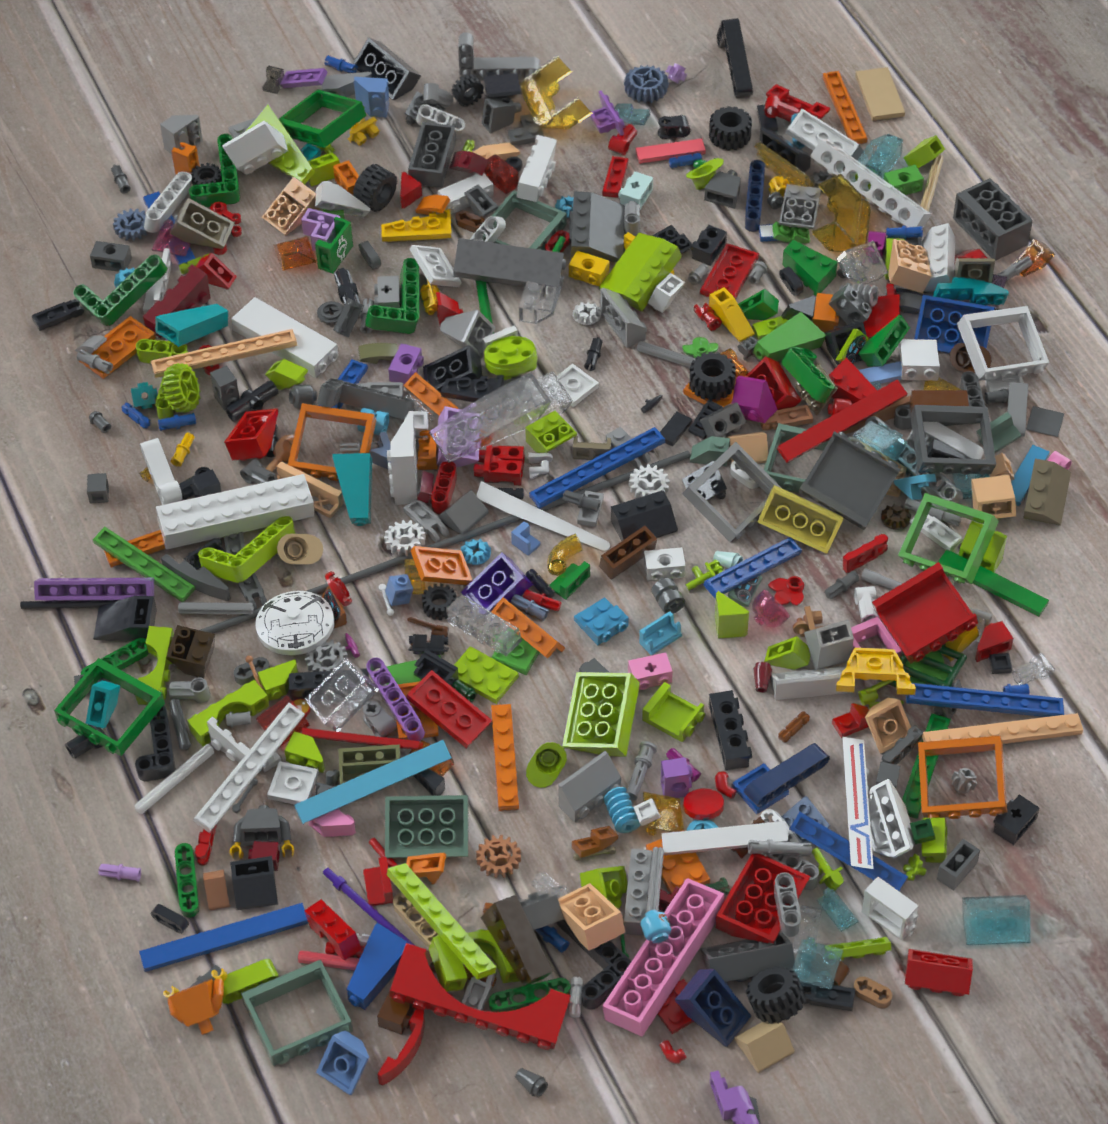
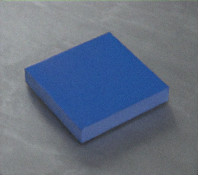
[732,763,789,815]

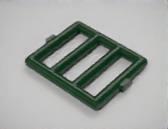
[888,644,967,688]

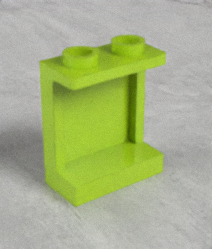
[642,682,705,743]

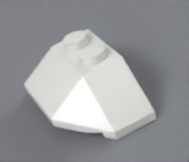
[868,779,915,858]

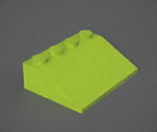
[599,233,682,312]
[562,672,640,757]

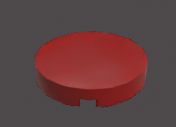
[325,571,352,607]
[683,788,724,820]

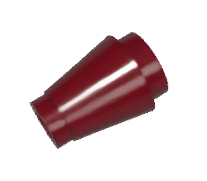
[753,662,773,693]

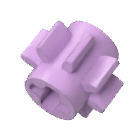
[666,63,687,83]

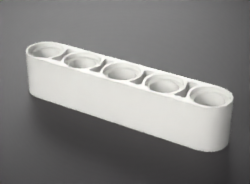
[144,172,192,233]

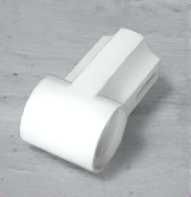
[854,586,878,622]

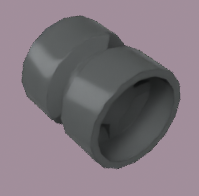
[651,578,685,614]

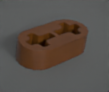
[456,211,485,233]

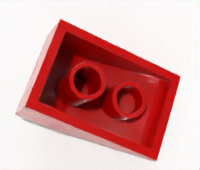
[224,408,279,461]

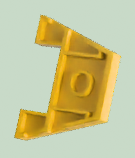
[836,648,916,695]

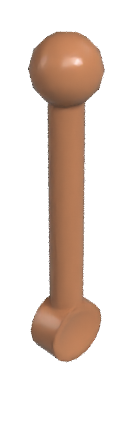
[245,655,264,691]

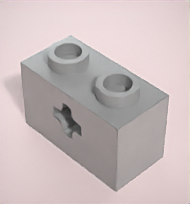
[374,276,400,308]

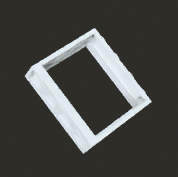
[957,306,1049,381]

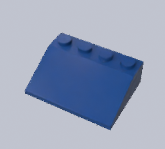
[914,295,995,354]

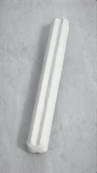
[134,744,214,814]

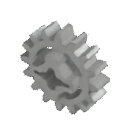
[305,639,348,672]

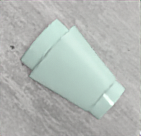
[713,551,743,569]

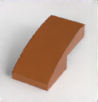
[572,826,619,858]

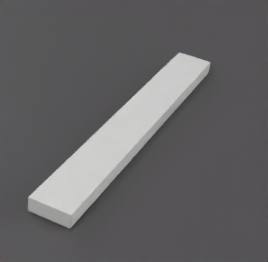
[193,703,305,833]

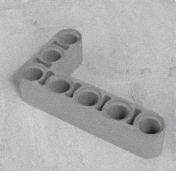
[458,33,541,80]

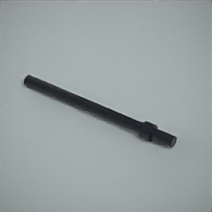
[20,600,119,609]

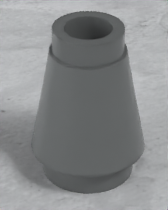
[515,1068,548,1097]

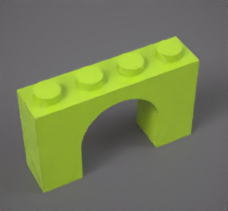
[429,929,520,992]

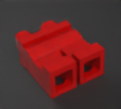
[474,445,525,486]

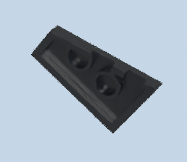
[441,375,504,406]

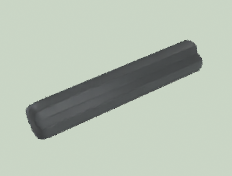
[169,699,191,751]

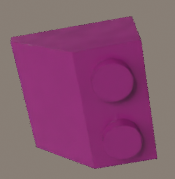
[732,376,778,423]

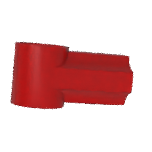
[764,96,799,122]
[608,124,637,155]

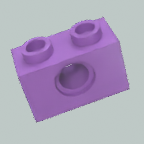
[388,343,424,384]
[660,757,692,800]

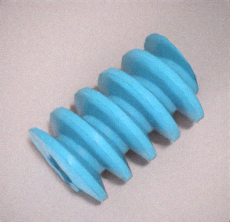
[604,787,641,833]

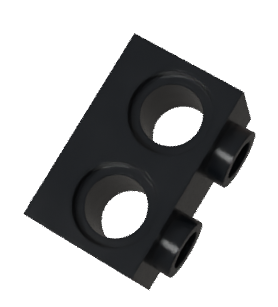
[691,224,727,266]

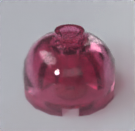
[752,589,790,628]

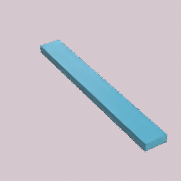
[294,740,451,824]

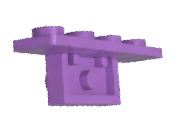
[589,90,625,135]

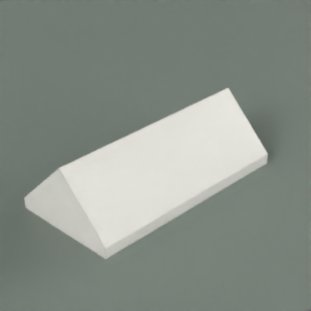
[771,666,853,700]

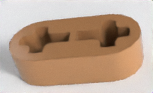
[853,977,892,1009]

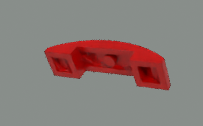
[766,84,831,120]
[377,1009,425,1086]

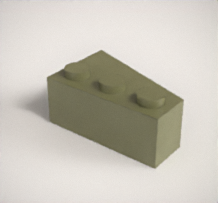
[338,745,401,784]

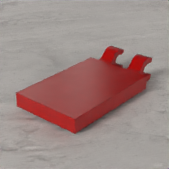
[863,283,901,340]

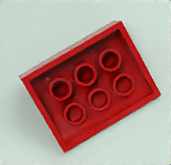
[715,853,810,944]

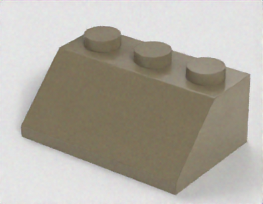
[1023,458,1071,526]

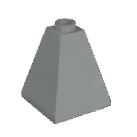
[440,310,496,359]

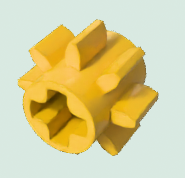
[768,176,790,197]

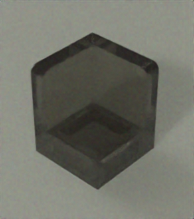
[262,65,284,94]

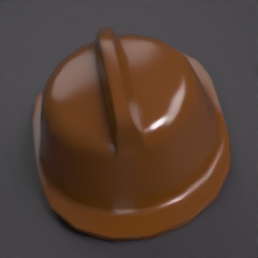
[950,343,992,374]

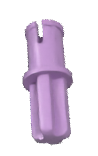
[99,864,141,881]

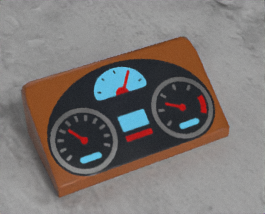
[322,586,347,628]

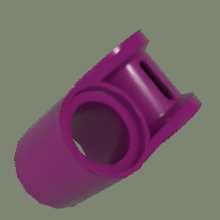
[867,231,886,263]

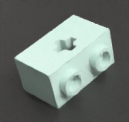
[619,171,653,210]

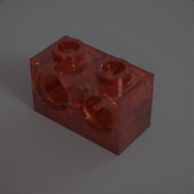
[484,154,519,194]

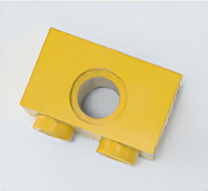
[569,251,609,286]

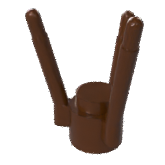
[407,617,449,646]

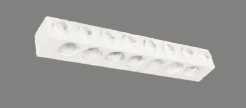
[810,139,932,228]

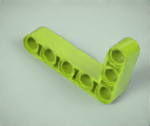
[136,339,188,419]
[198,516,296,583]

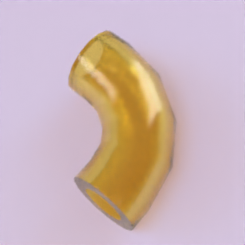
[547,533,583,576]

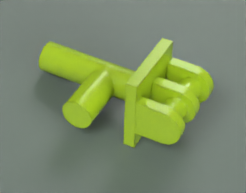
[685,560,724,591]
[812,847,844,892]

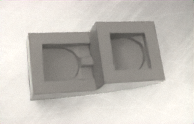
[75,335,107,354]

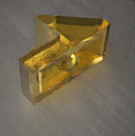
[405,559,425,594]

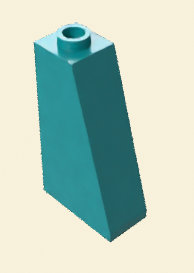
[155,304,229,347]
[332,453,372,526]

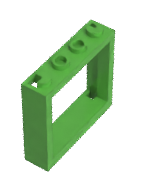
[898,493,999,584]

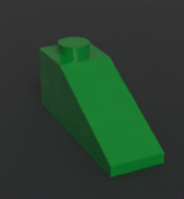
[858,315,910,367]

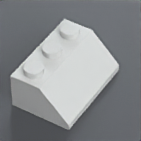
[223,121,288,175]

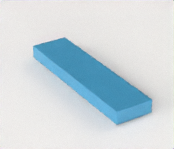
[1011,445,1050,506]

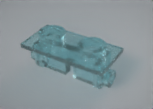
[817,888,859,932]

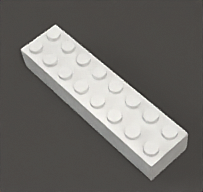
[156,474,314,550]

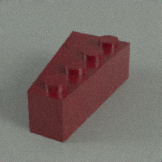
[143,264,211,338]

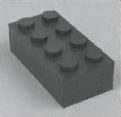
[408,122,456,188]

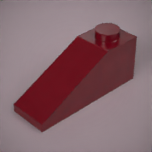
[449,150,488,176]

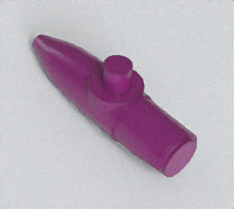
[345,633,360,658]

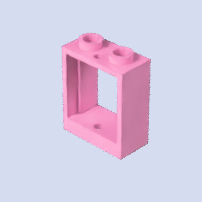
[851,617,902,658]

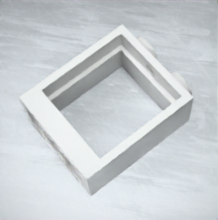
[862,877,919,941]

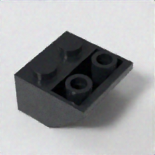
[230,856,278,910]

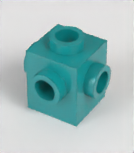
[131,382,158,409]

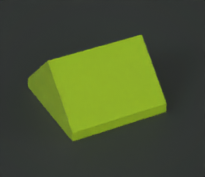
[715,591,749,639]

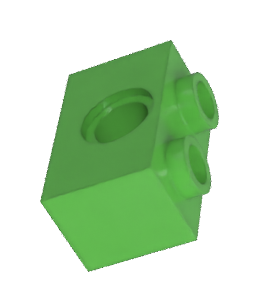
[883,165,924,195]

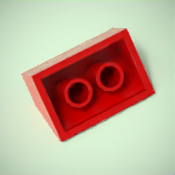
[745,356,801,410]
[905,949,973,996]

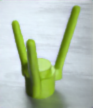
[858,680,904,708]

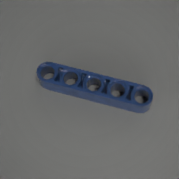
[745,160,765,232]
[744,743,830,807]

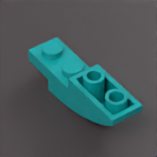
[933,277,1009,305]

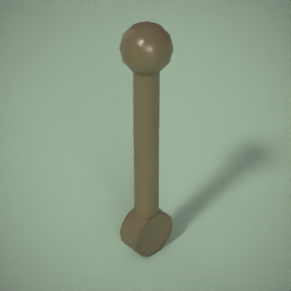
[573,847,616,861]

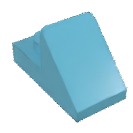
[894,474,936,500]

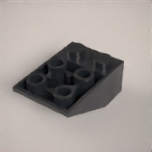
[93,596,157,641]

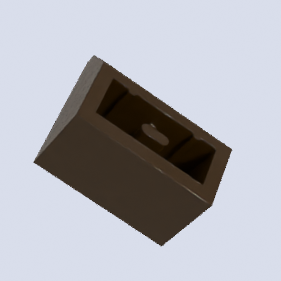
[166,625,215,679]

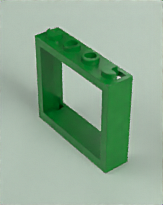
[279,89,367,148]
[54,658,165,756]

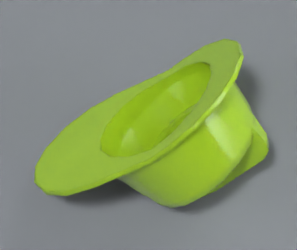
[686,158,724,190]
[526,742,567,788]

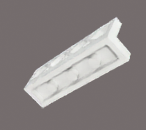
[143,248,172,314]

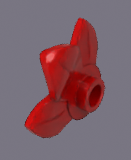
[768,576,804,606]

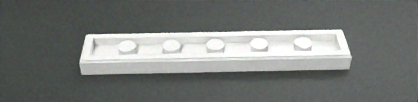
[661,821,788,855]

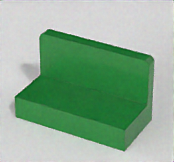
[549,561,591,600]

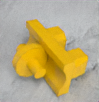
[348,117,379,146]

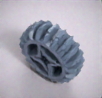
[624,64,669,103]

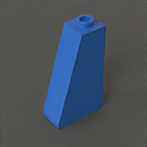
[347,923,410,1010]

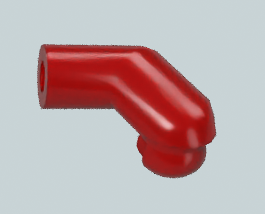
[715,771,737,799]

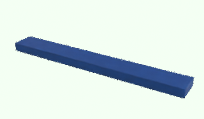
[529,427,665,509]
[906,683,1064,717]
[139,903,309,972]

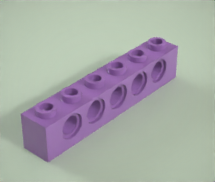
[34,577,155,600]

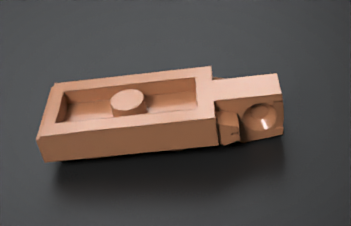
[761,405,813,430]

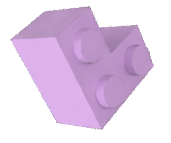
[301,208,341,251]

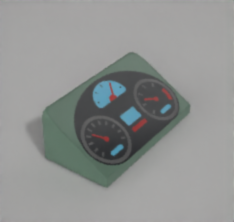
[728,575,762,607]

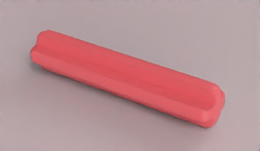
[298,950,360,971]

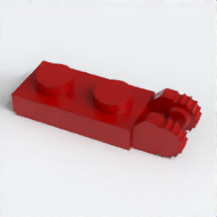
[843,534,888,573]
[195,823,218,866]

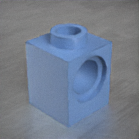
[385,574,413,606]

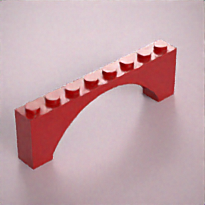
[389,943,571,1050]

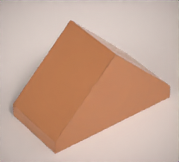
[203,869,230,911]

